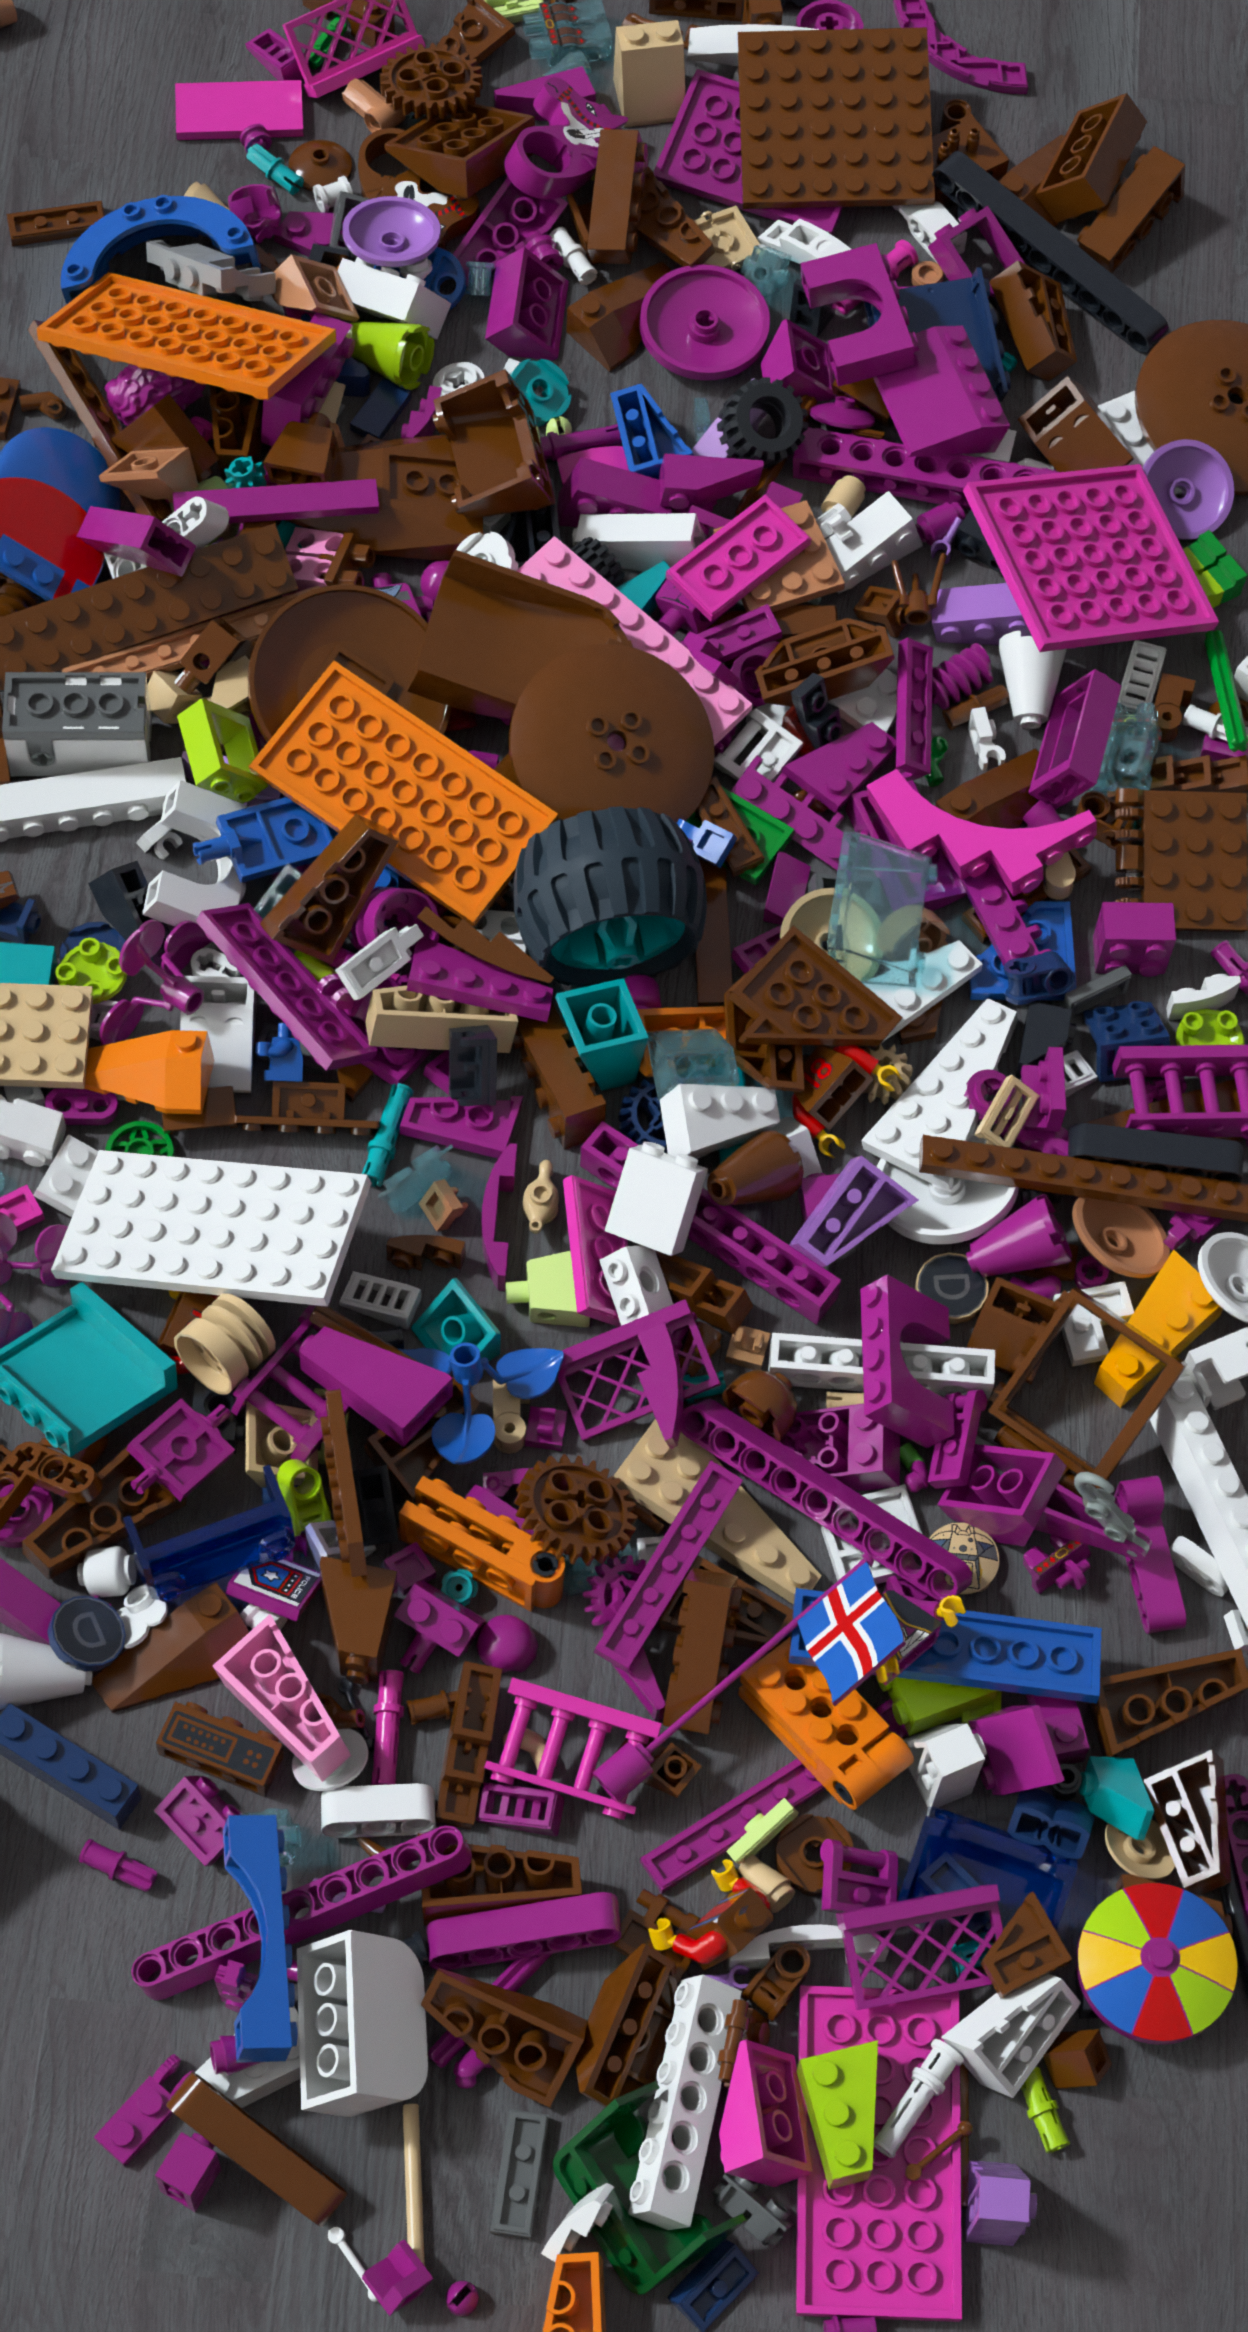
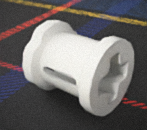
[313,176,353,213]

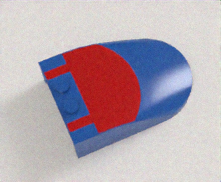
[0,427,121,601]

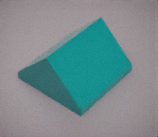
[411,1278,501,1377]

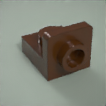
[853,585,908,638]

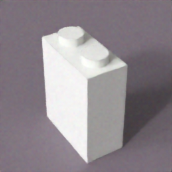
[605,1142,708,1256]

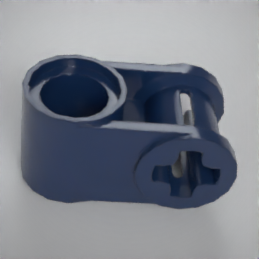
[1004,951,1075,1005]

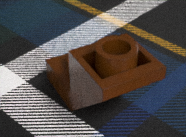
[614,1738,702,1798]

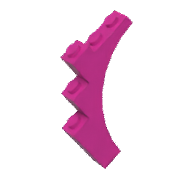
[866,769,1097,897]

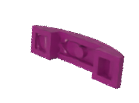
[481,1143,517,1291]

